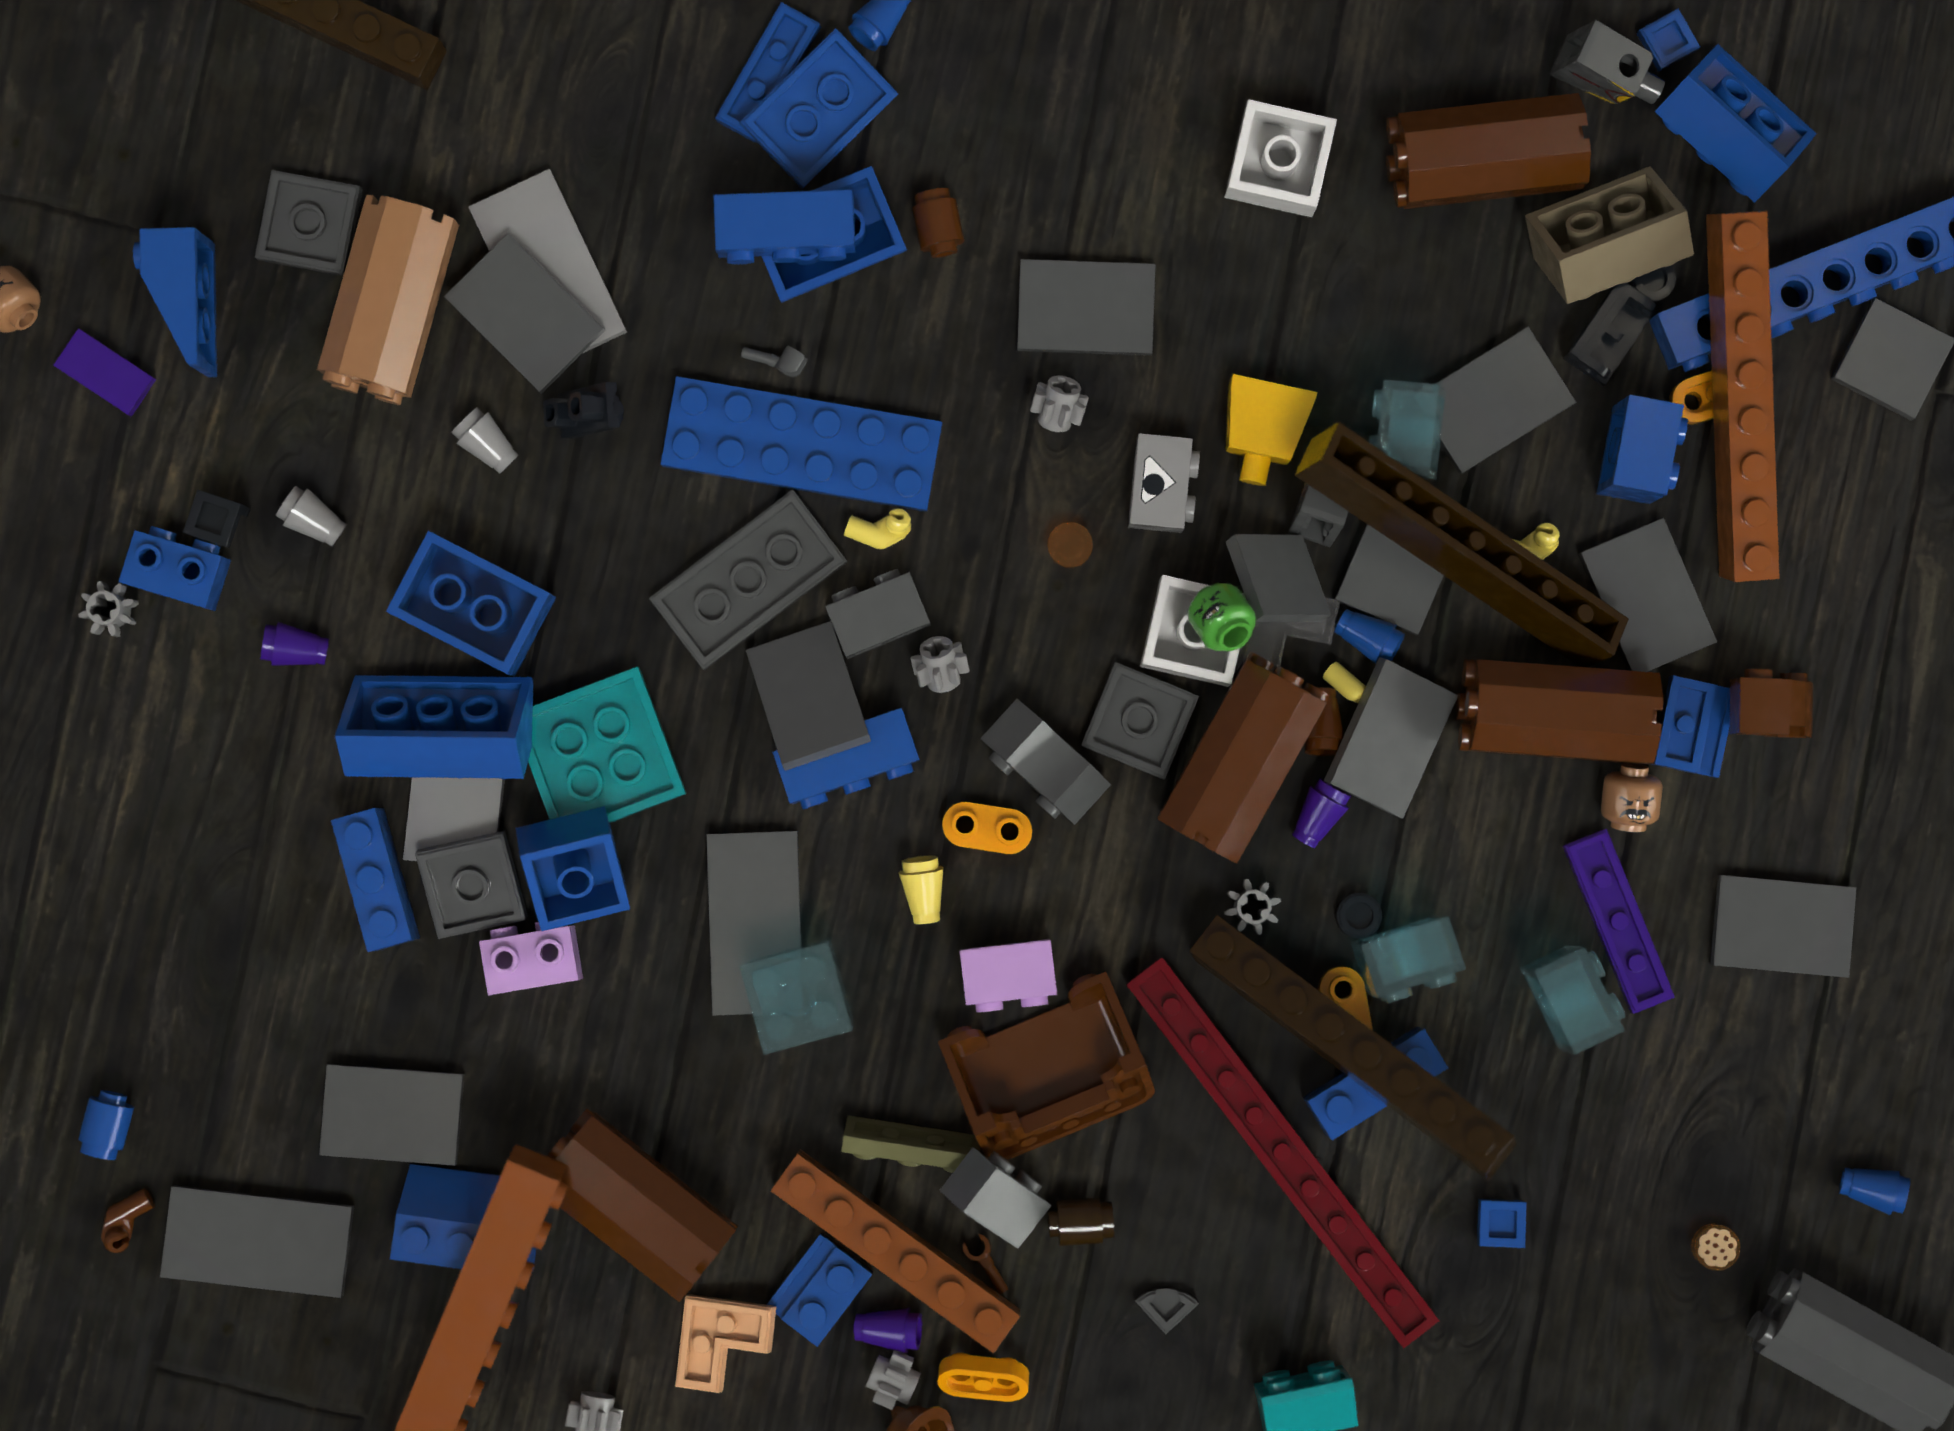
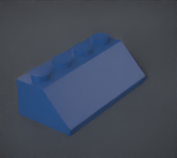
[335,675,533,779]

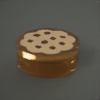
[1692,1223,1740,1271]

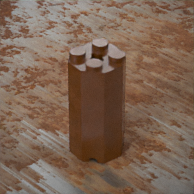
[1386,93,1591,209]
[1157,651,1330,863]
[1455,659,1663,764]
[547,1108,738,1302]

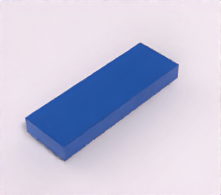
[715,2,821,143]

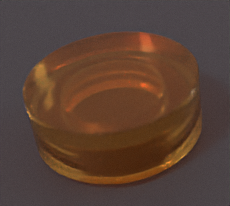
[1047,522,1093,568]

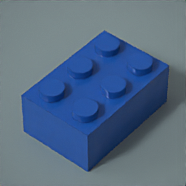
[386,531,556,677]

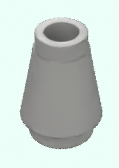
[451,407,518,474]
[276,486,347,547]

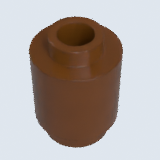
[912,188,965,258]

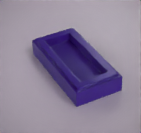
[53,328,156,417]

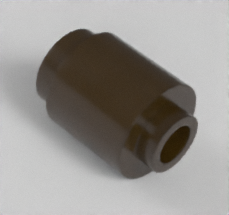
[1048,1197,1114,1246]

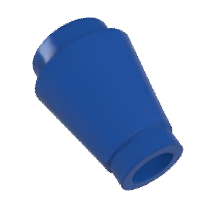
[849,0,911,51]
[1334,609,1405,664]
[1839,1167,1910,1215]

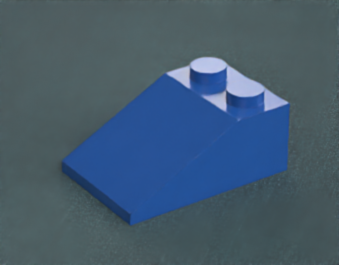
[133,227,217,377]

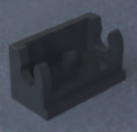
[1563,282,1656,386]

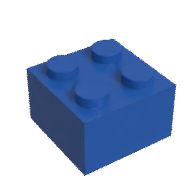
[1597,394,1688,504]
[516,806,630,932]

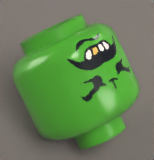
[1188,583,1256,651]

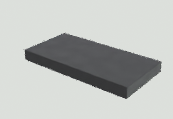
[649,490,847,671]
[707,831,804,1016]
[160,1185,354,1298]

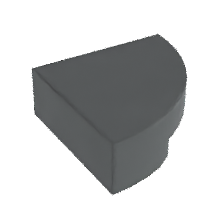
[1134,1287,1199,1334]

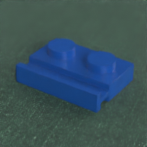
[1651,675,1730,778]
[766,1233,873,1347]

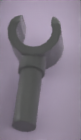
[741,346,808,378]

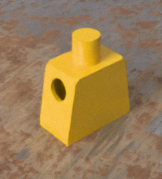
[1226,374,1317,486]

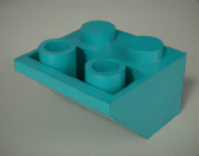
[1254,1361,1358,1431]

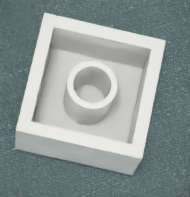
[1224,99,1337,217]
[1140,575,1246,687]

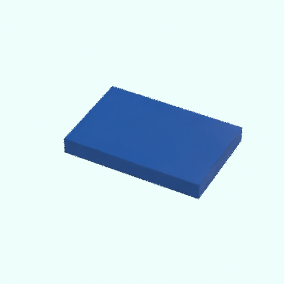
[739,29,898,189]

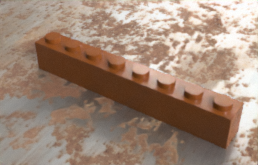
[1706,211,1779,582]
[395,1144,569,1431]

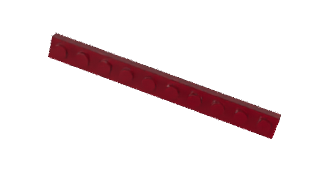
[1126,957,1439,1349]

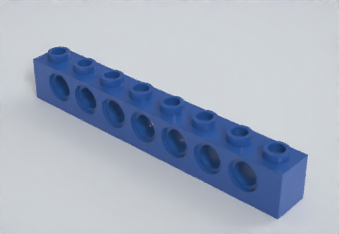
[1649,197,1954,372]

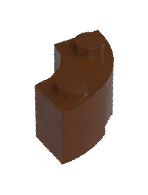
[1729,669,1813,738]

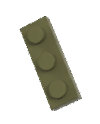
[841,1116,981,1173]

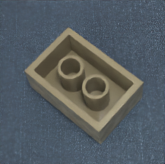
[1525,166,1694,304]

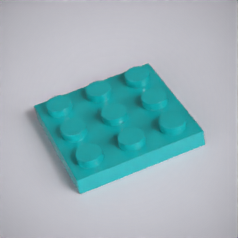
[528,667,687,823]

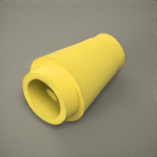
[899,856,943,924]

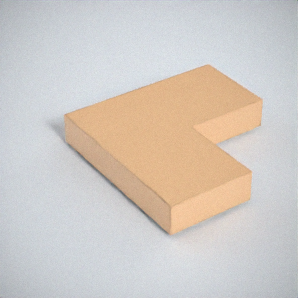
[675,1294,777,1393]

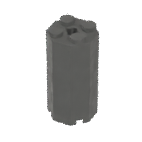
[1746,1268,1954,1431]

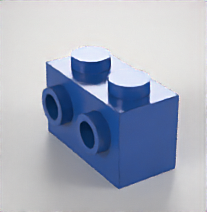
[119,526,231,611]

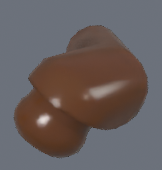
[101,1188,155,1253]

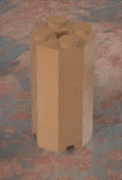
[317,195,459,405]

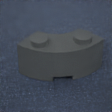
[980,699,1111,825]

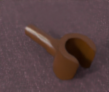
[963,1234,1008,1294]

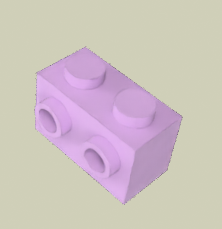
[479,922,583,995]
[960,939,1057,1012]

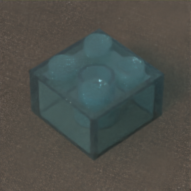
[1369,380,1446,480]
[1351,915,1466,1003]
[739,938,854,1055]
[1520,945,1625,1055]

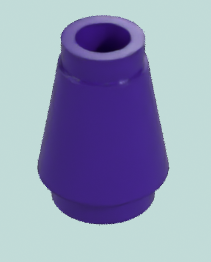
[260,621,329,666]
[1292,778,1351,848]
[854,1308,922,1354]

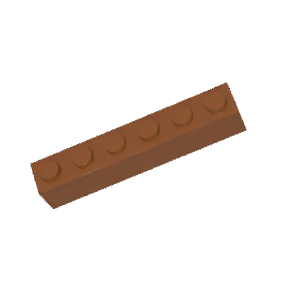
[771,1149,1021,1354]

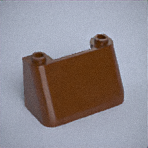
[938,972,1155,1160]

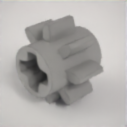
[1030,376,1089,432]
[78,581,139,637]
[911,636,970,693]
[1224,879,1281,935]
[865,1351,921,1410]
[565,1391,623,1431]

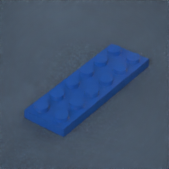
[661,376,942,512]

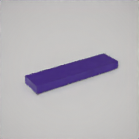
[1562,829,1675,1014]

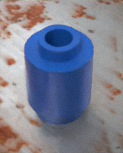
[78,1090,134,1160]

